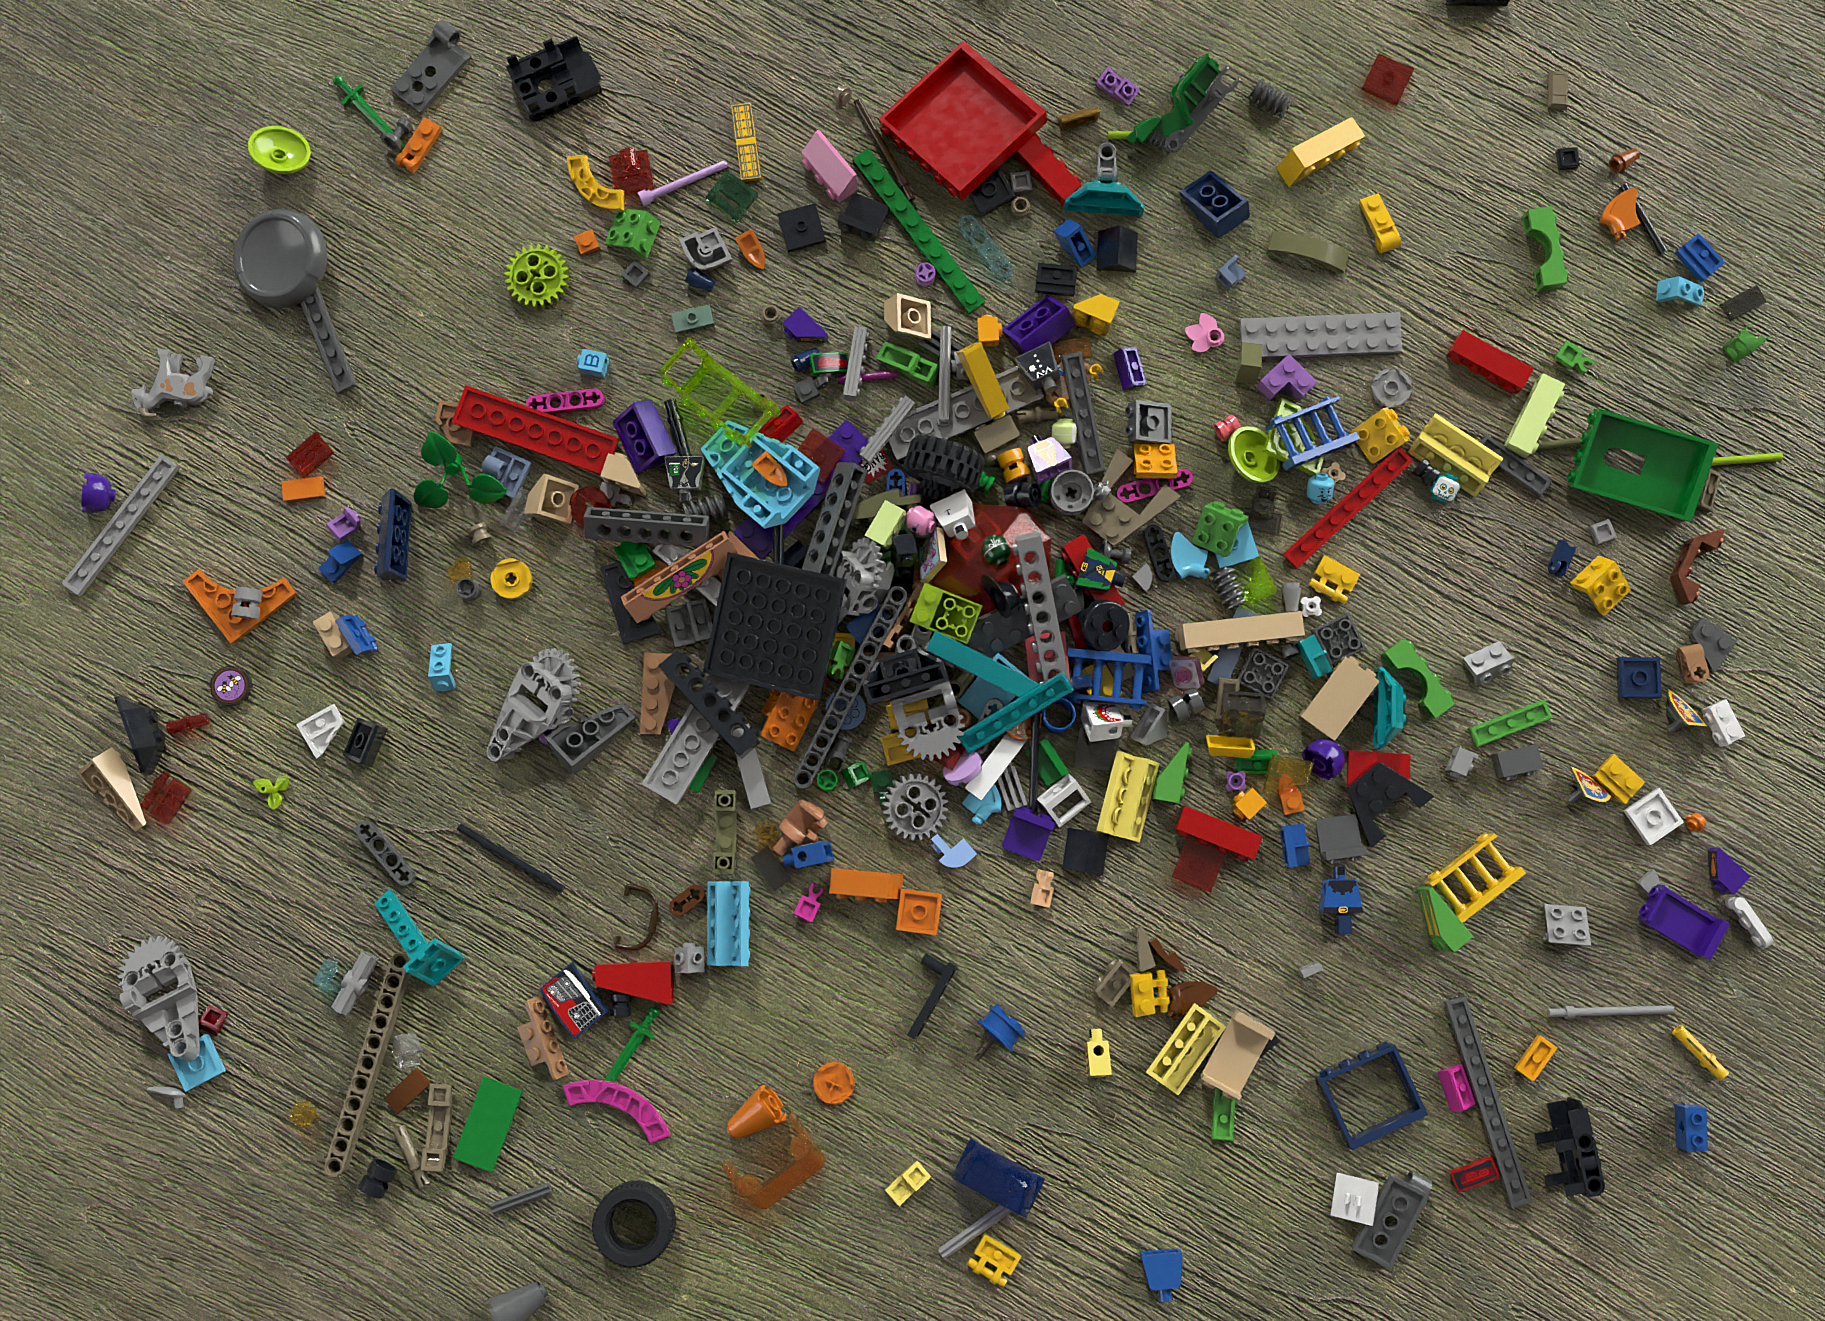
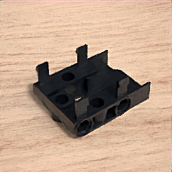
[506,35,602,122]
[1535,1097,1605,1198]

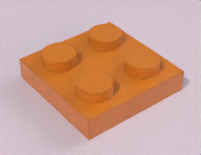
[896,888,942,935]

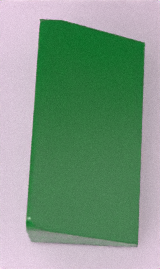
[1235,749,1279,775]

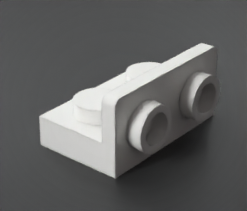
[1701,699,1745,747]

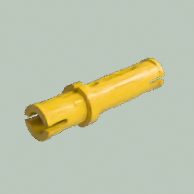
[1672,1025,1729,1081]

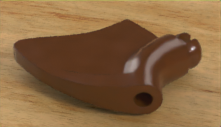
[1167,981,1218,1020]

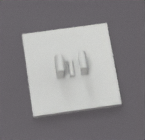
[1331,1173,1379,1226]

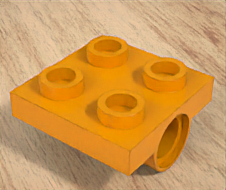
[1133,444,1177,478]

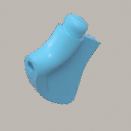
[1170,532,1210,580]
[962,784,1001,826]

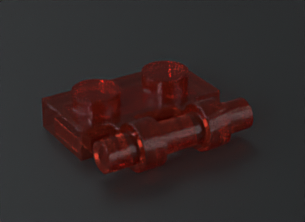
[140,771,193,824]

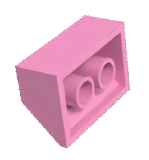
[802,130,858,204]

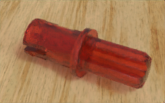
[166,713,210,734]

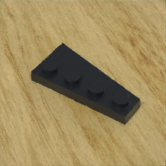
[600,561,663,645]

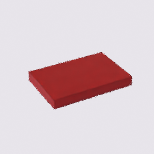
[1346,750,1410,795]

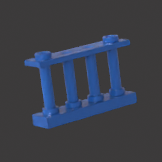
[1265,396,1360,471]
[1064,648,1152,710]

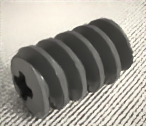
[1248,78,1292,120]
[683,493,727,522]
[1209,566,1248,611]

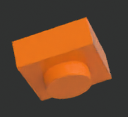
[574,229,600,256]

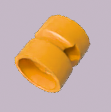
[996,448,1031,484]

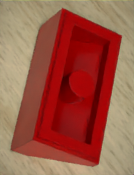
[758,404,803,443]

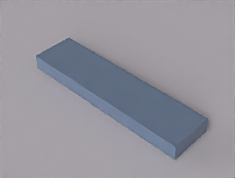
[1206,606,1256,686]

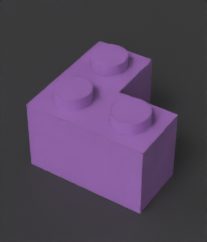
[1256,354,1317,402]

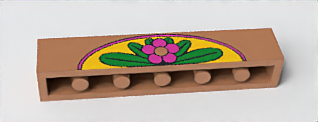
[621,531,739,623]

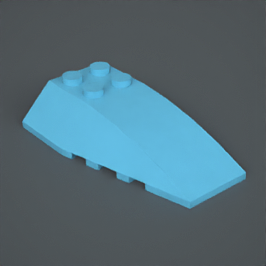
[701,420,820,529]

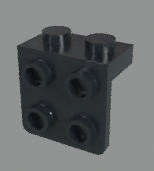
[838,193,889,243]

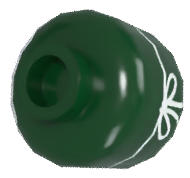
[981,534,1012,567]

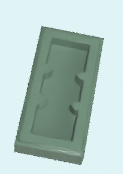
[671,304,715,334]

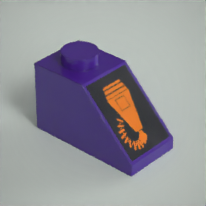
[782,307,828,342]
[1708,847,1751,895]

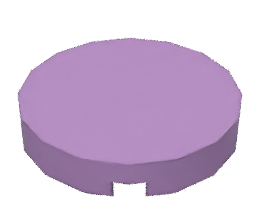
[943,751,983,786]

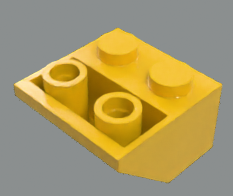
[1071,294,1120,335]

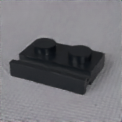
[1035,263,1077,297]

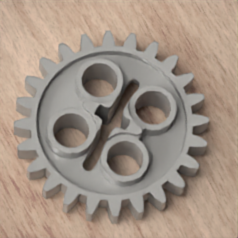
[881,773,948,840]

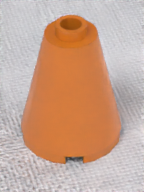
[727,1085,786,1139]

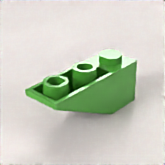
[1152,742,1192,804]

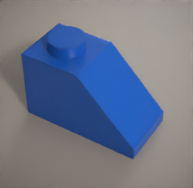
[1054,219,1096,268]

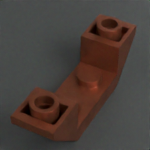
[1670,529,1725,605]

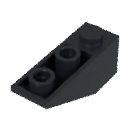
[891,534,918,593]

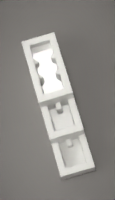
[965,734,1027,800]

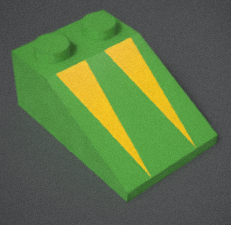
[1417,886,1474,953]

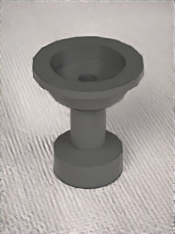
[380,118,413,152]
[1099,540,1132,565]

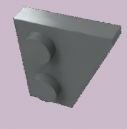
[1689,617,1737,673]

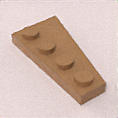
[640,653,681,735]

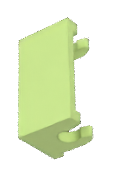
[865,500,907,550]

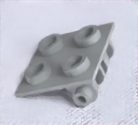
[1543,904,1591,946]

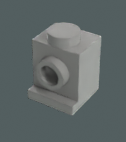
[1445,747,1479,781]

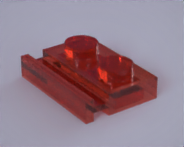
[285,431,335,479]

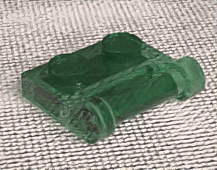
[706,170,758,223]

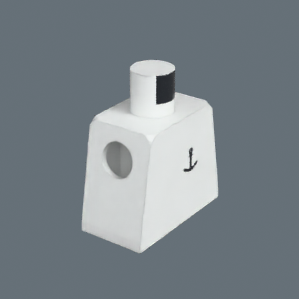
[930,489,975,540]

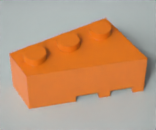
[829,868,903,903]

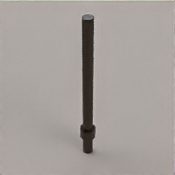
[853,98,916,202]

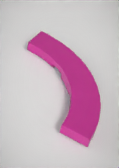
[562,1080,671,1143]

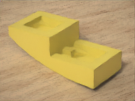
[884,1161,931,1206]

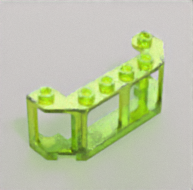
[658,336,782,449]

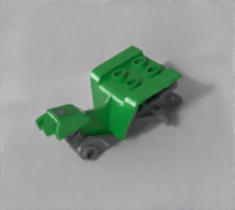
[1126,53,1242,153]

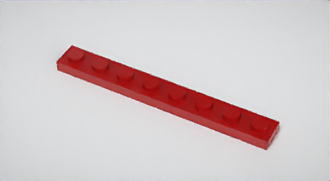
[1282,446,1413,569]

